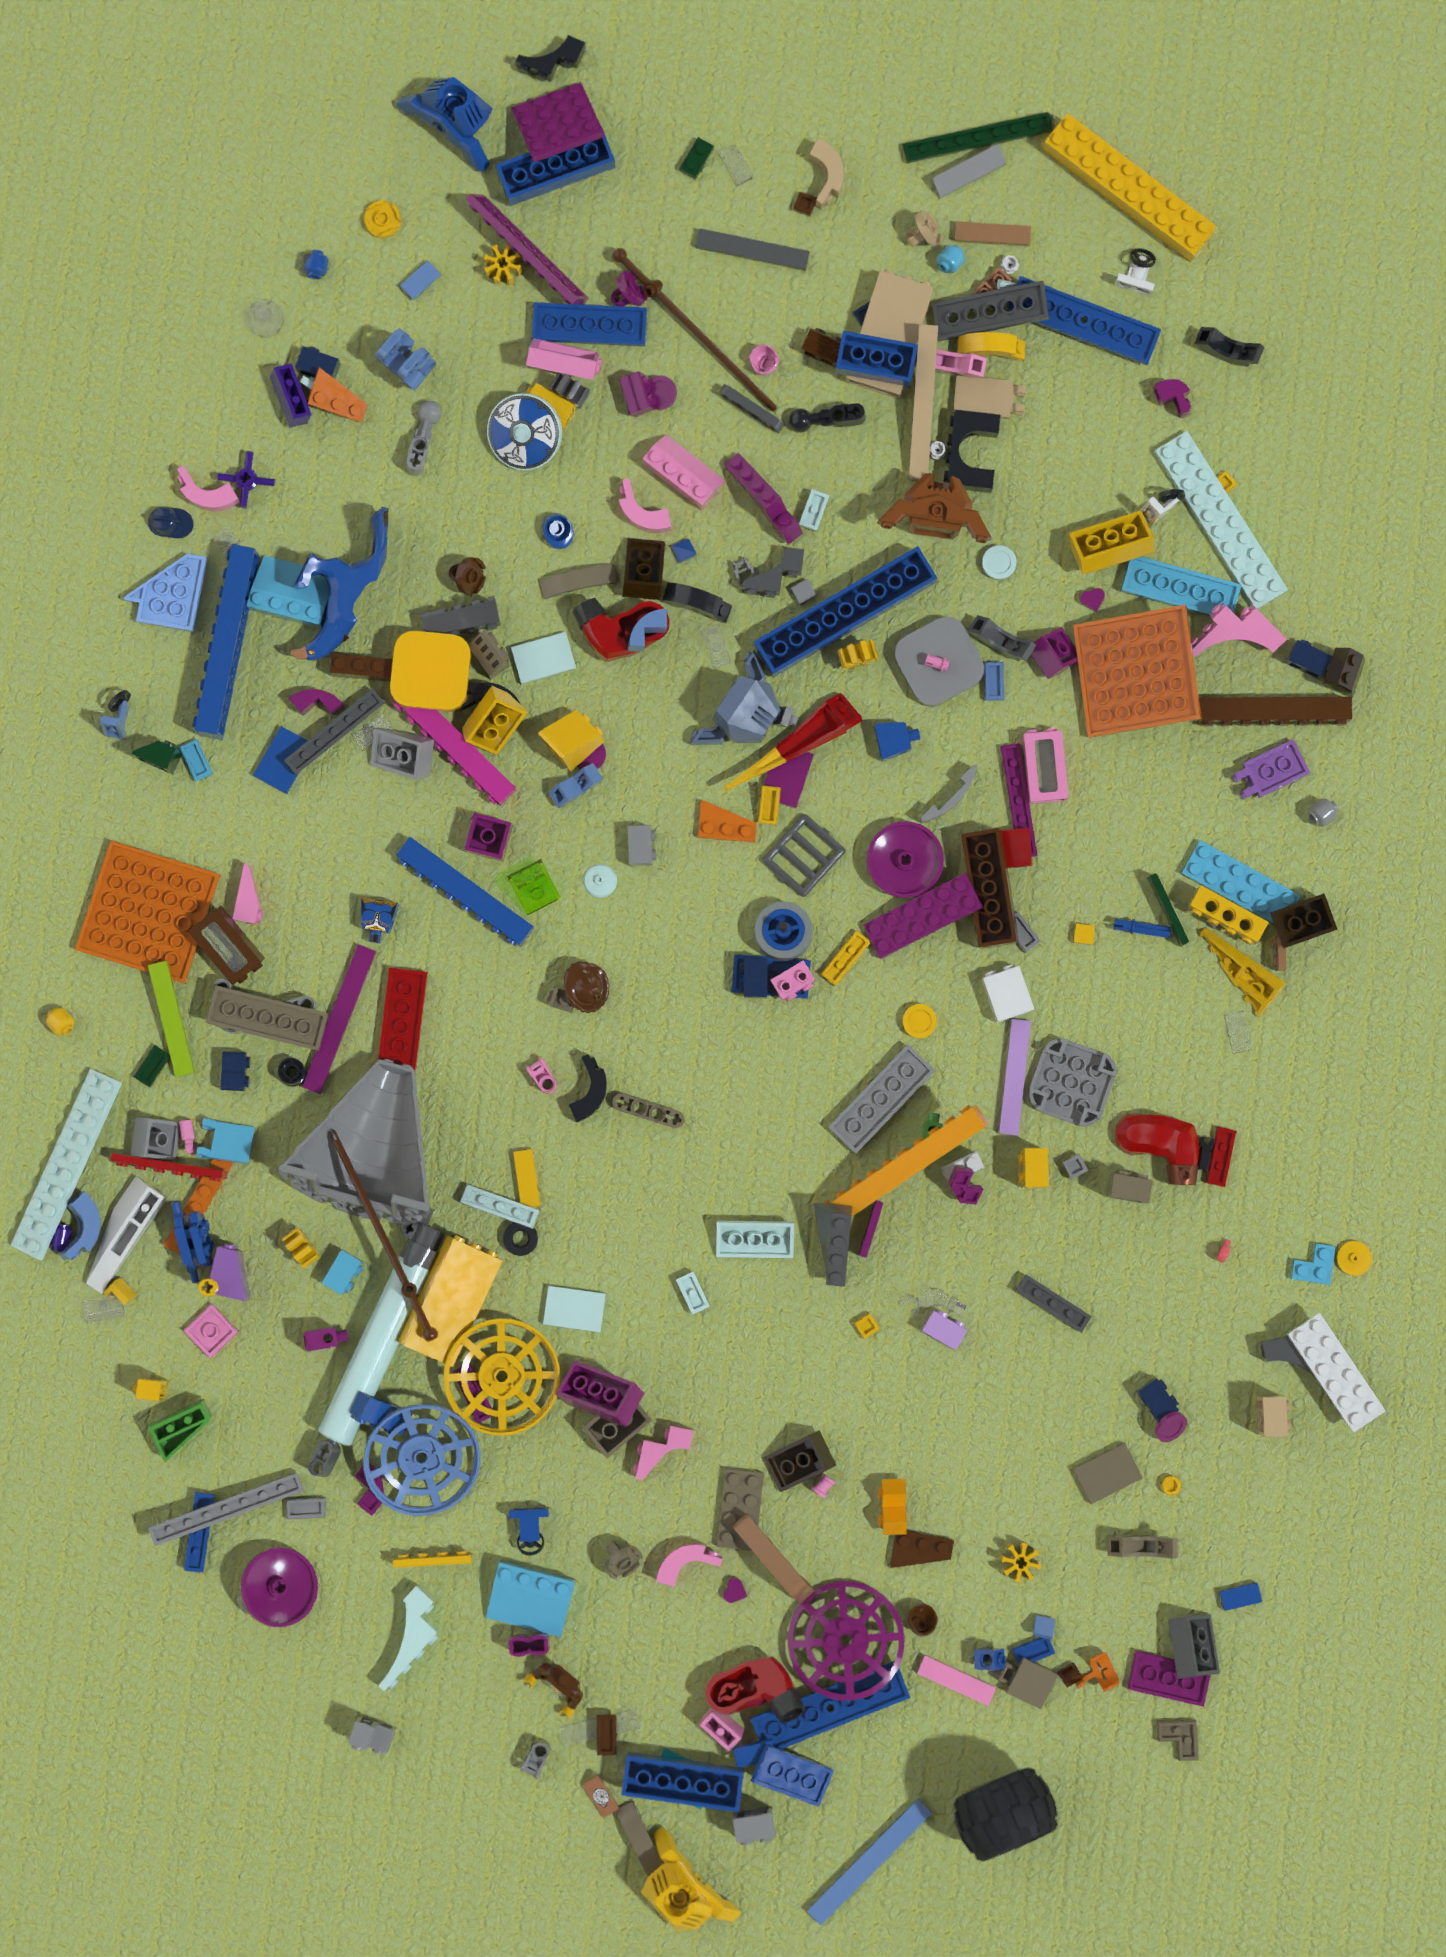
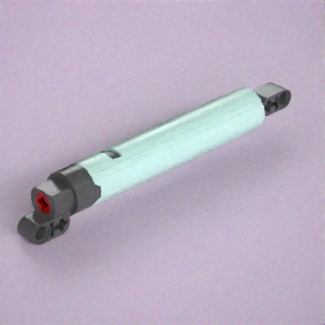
[308,1207,445,1477]

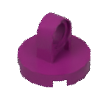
[610,270,648,306]

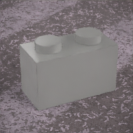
[627,825,656,866]

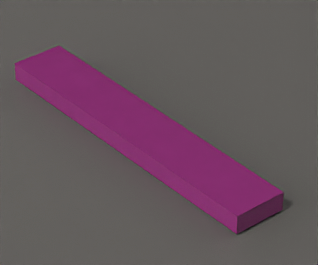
[1000,743,1038,857]

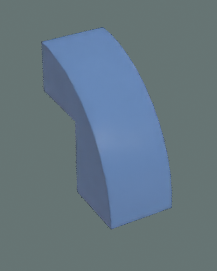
[628,609,667,651]
[548,763,603,808]

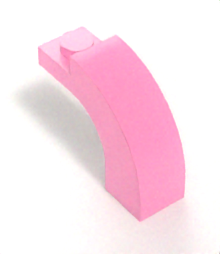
[177,465,240,512]
[619,478,672,533]
[656,1543,722,1587]

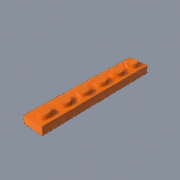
[163,1159,234,1255]

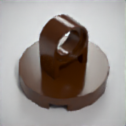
[448,557,486,595]

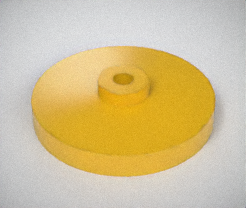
[902,1004,937,1039]
[1336,1241,1372,1276]

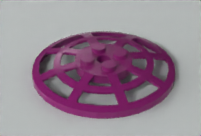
[788,1581,905,1701]

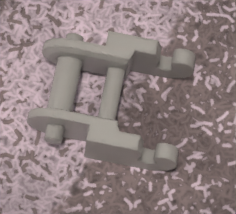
[731,556,755,585]

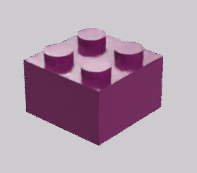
[464,813,513,862]

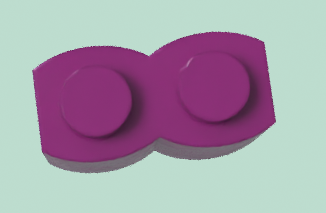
[509,1633,550,1657]

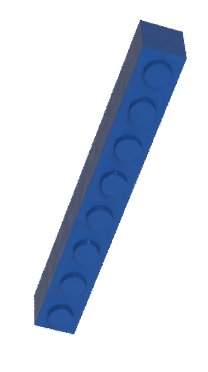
[396,837,534,946]

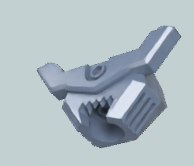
[690,650,781,745]

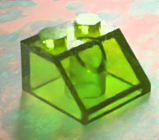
[507,859,561,916]

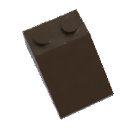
[622,538,665,600]
[1270,893,1337,949]
[763,1430,836,1493]

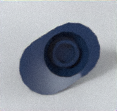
[148,507,194,539]

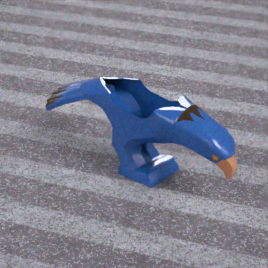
[290,507,389,661]

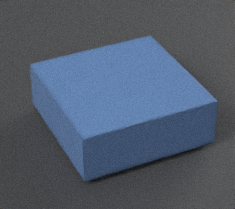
[1033,1615,1055,1640]

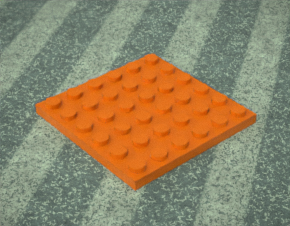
[1073,605,1202,738]
[75,840,221,984]

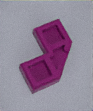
[948,1167,983,1205]
[354,1463,384,1516]

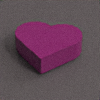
[1080,588,1105,612]
[723,1577,748,1603]

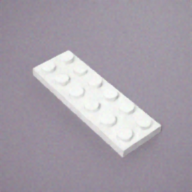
[1287,1313,1386,1433]

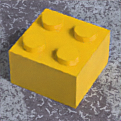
[1018,1148,1049,1188]

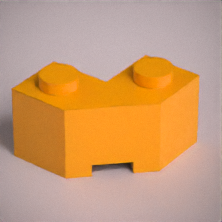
[878,1479,907,1535]

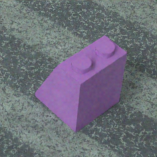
[207,1244,251,1301]

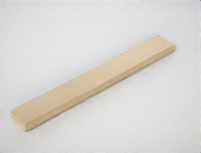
[909,324,938,479]

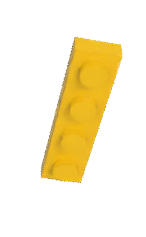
[393,1550,473,1568]

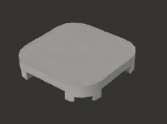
[894,617,984,707]
[1028,1038,1117,1127]

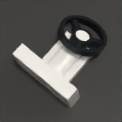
[1114,248,1156,296]
[1141,489,1185,528]

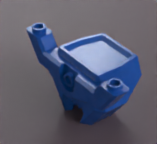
[396,77,493,172]

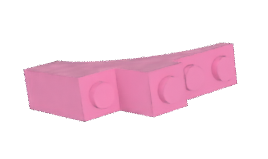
[1191,603,1287,657]

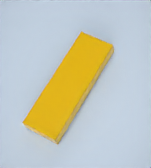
[820,930,871,986]
[513,1149,541,1208]

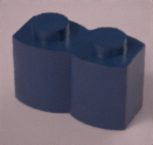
[221,1052,251,1091]

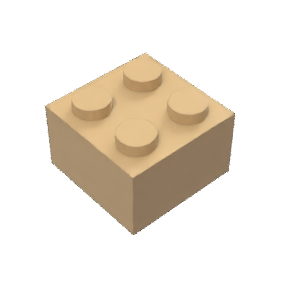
[1256,1395,1291,1437]

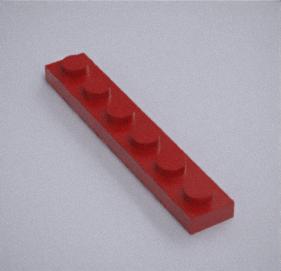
[110,1153,228,1182]

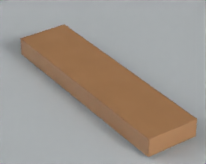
[954,221,1031,246]

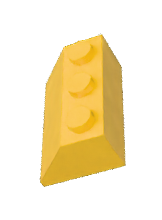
[462,686,528,755]

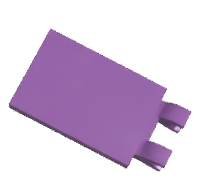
[1231,739,1310,800]

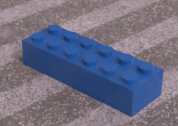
[496,126,616,206]
[621,1752,745,1812]

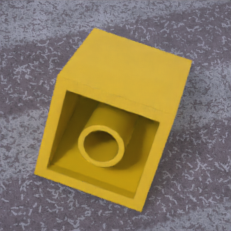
[538,710,604,772]

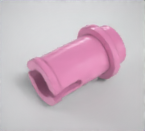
[925,654,950,672]

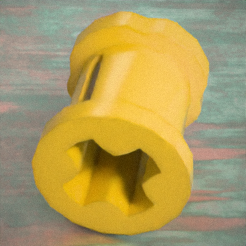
[198,1279,219,1296]

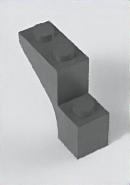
[742,547,804,598]

